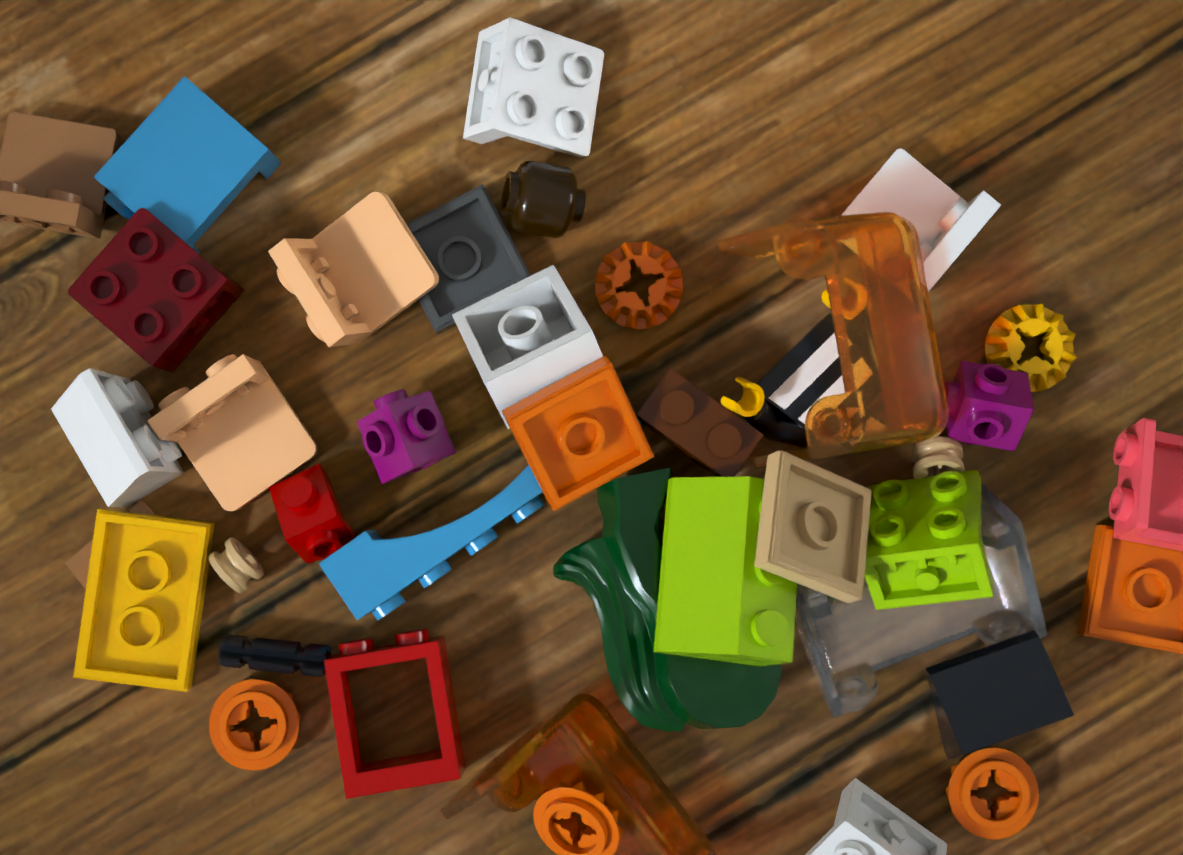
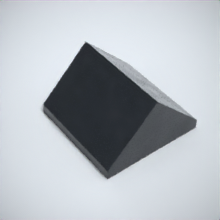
[926,630,1074,759]

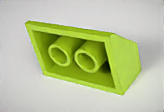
[654,476,797,667]

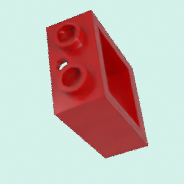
[324,628,466,799]

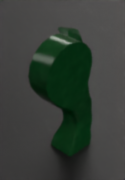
[553,467,782,732]

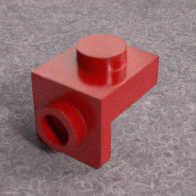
[269,464,356,564]

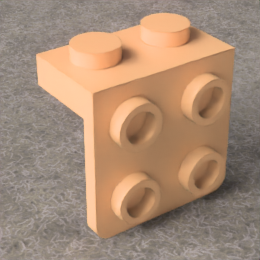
[268,192,439,348]
[147,354,318,511]

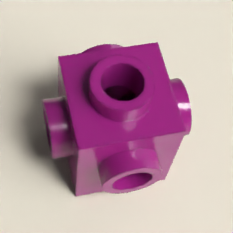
[938,361,1034,451]
[356,389,456,484]

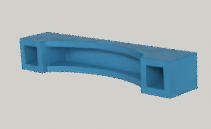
[318,418,641,621]

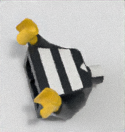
[721,277,887,453]

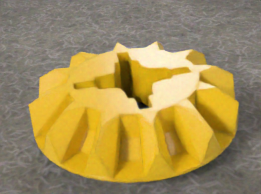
[985,304,1077,392]

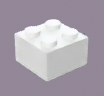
[452,265,603,430]

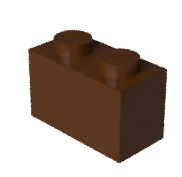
[636,368,764,477]

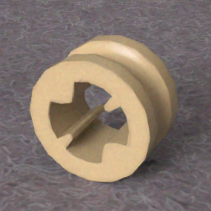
[911,436,965,479]
[208,537,264,594]

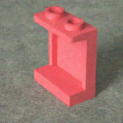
[1109,418,1183,551]

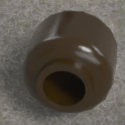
[500,161,586,238]

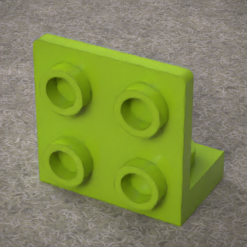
[864,470,993,610]

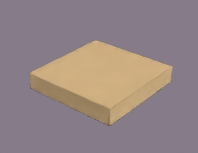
[754,450,872,603]

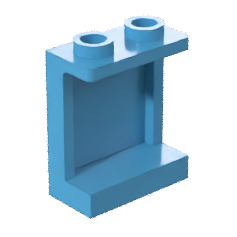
[94,76,281,253]

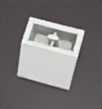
[51,368,184,507]

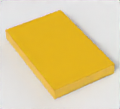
[73,508,215,692]

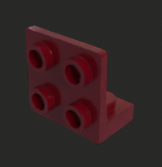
[68,208,245,373]

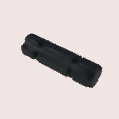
[218,635,331,677]

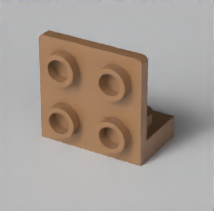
[0,111,120,239]

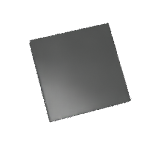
[407,184,531,335]

